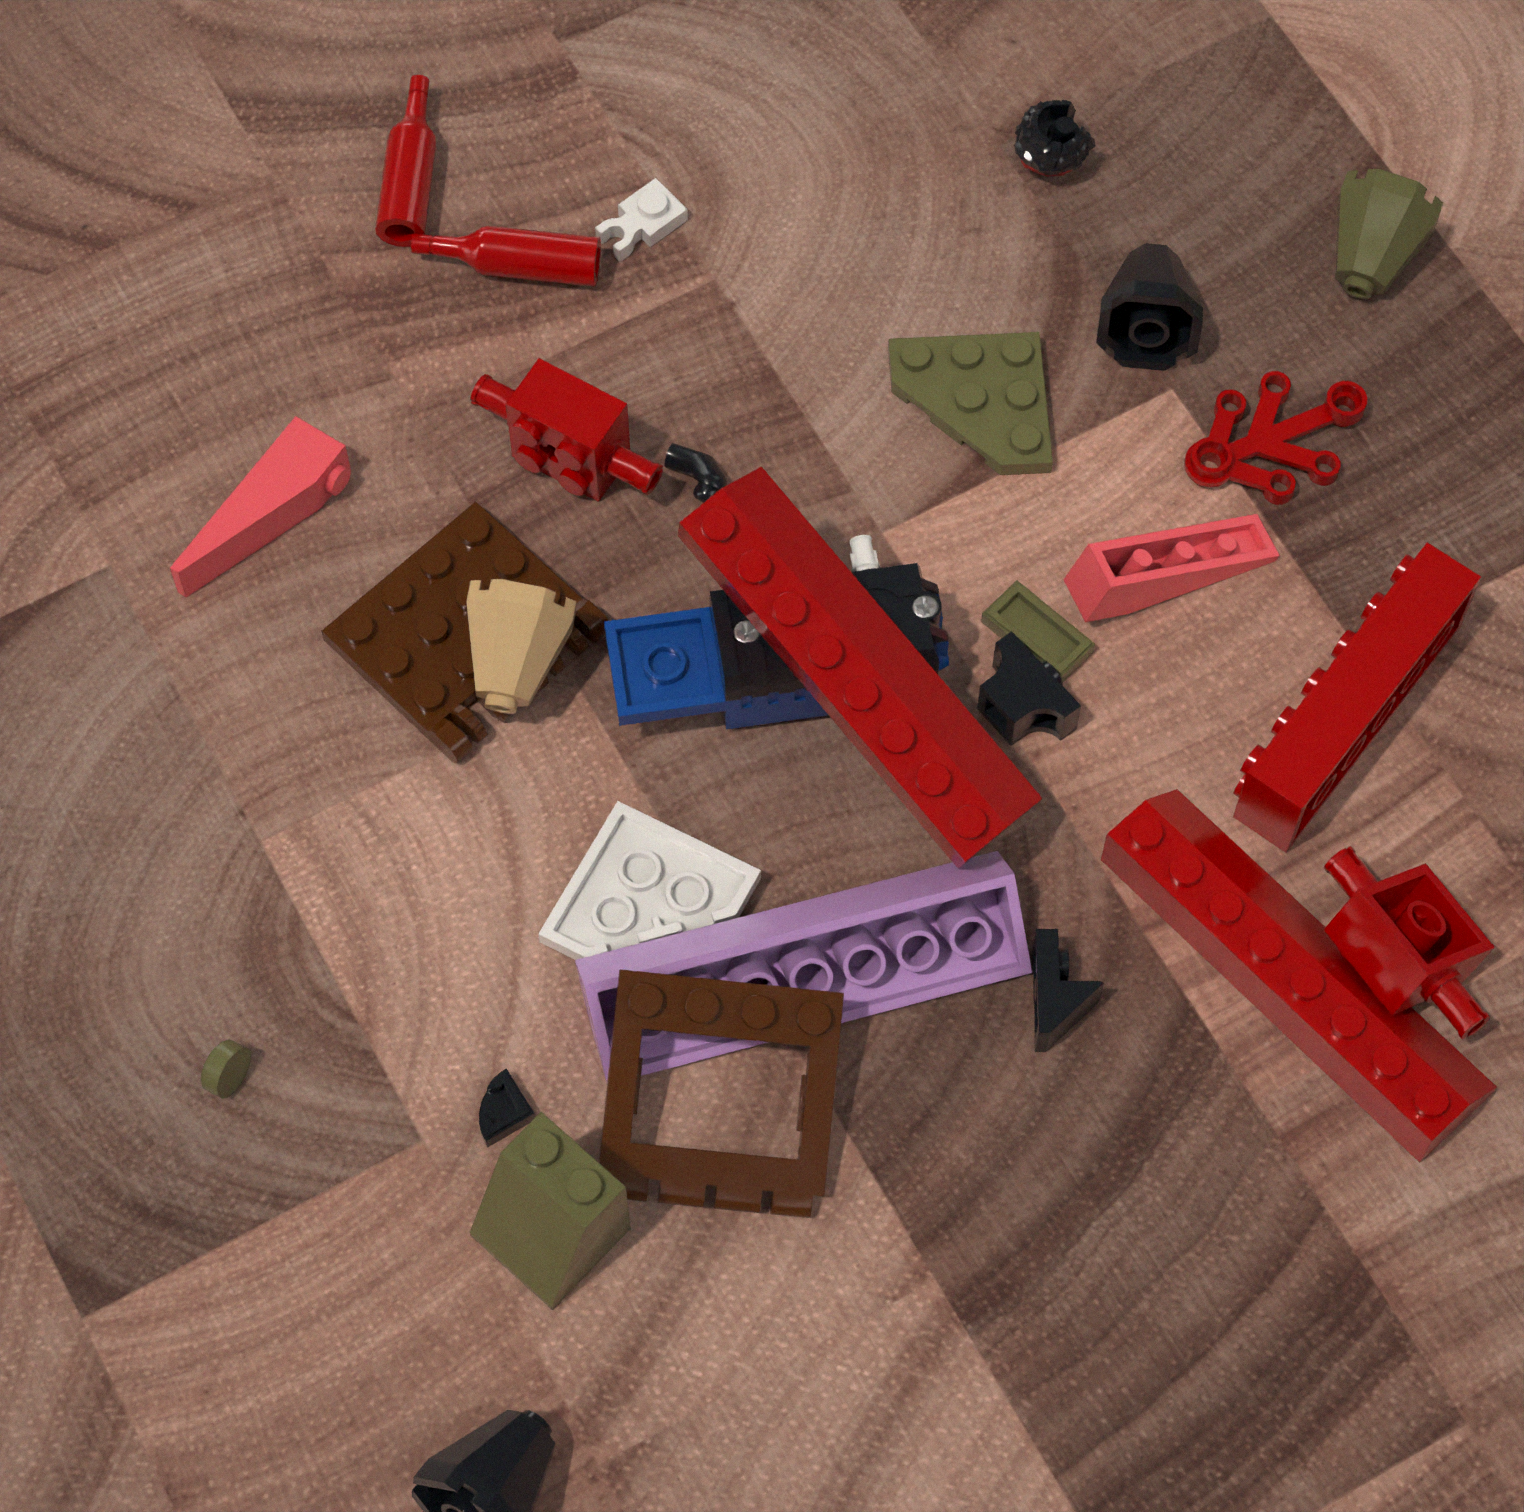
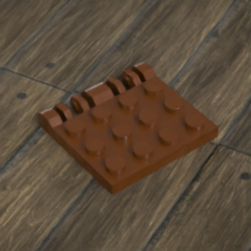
[321,501,609,763]

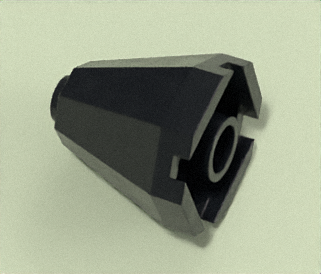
[1096,243,1203,371]
[412,1410,555,1512]

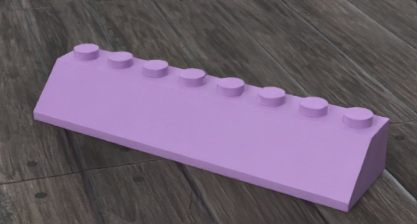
[575,851,1032,1082]

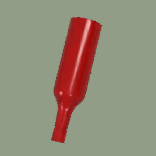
[375,75,436,247]
[411,226,601,287]

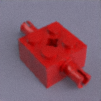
[470,358,663,502]
[1323,846,1495,1039]

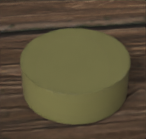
[201,1039,251,1099]

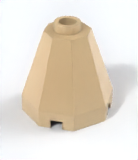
[466,579,576,714]

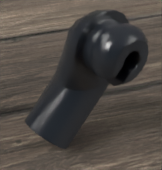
[664,443,727,502]

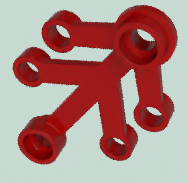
[1184,371,1367,505]

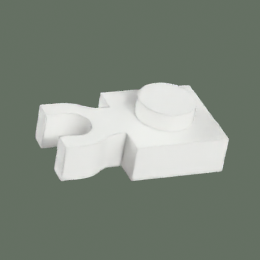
[595,178,688,262]

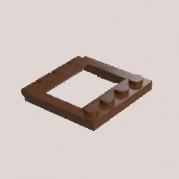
[599,969,844,1218]

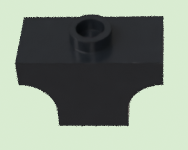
[977,631,1081,746]

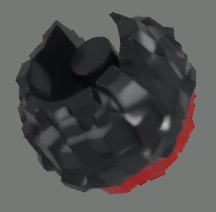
[1014,100,1096,177]

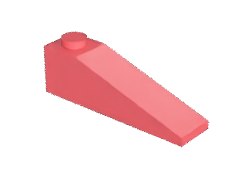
[170,416,351,597]
[1063,514,1280,622]

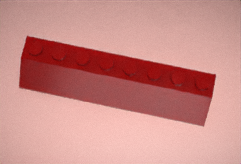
[678,466,1043,869]
[1101,789,1497,1163]

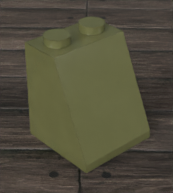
[470,1112,631,1310]

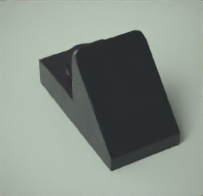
[1032,929,1104,1052]

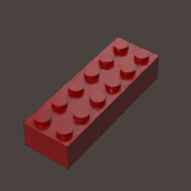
[1233,542,1481,853]

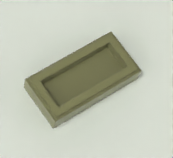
[981,580,1095,682]

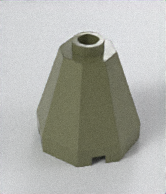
[1335,169,1444,299]

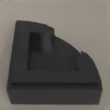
[479,1068,535,1148]

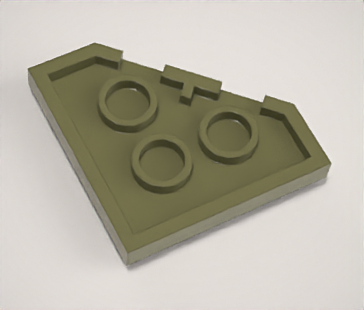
[888,332,1053,475]

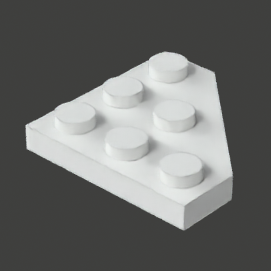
[538,801,761,960]

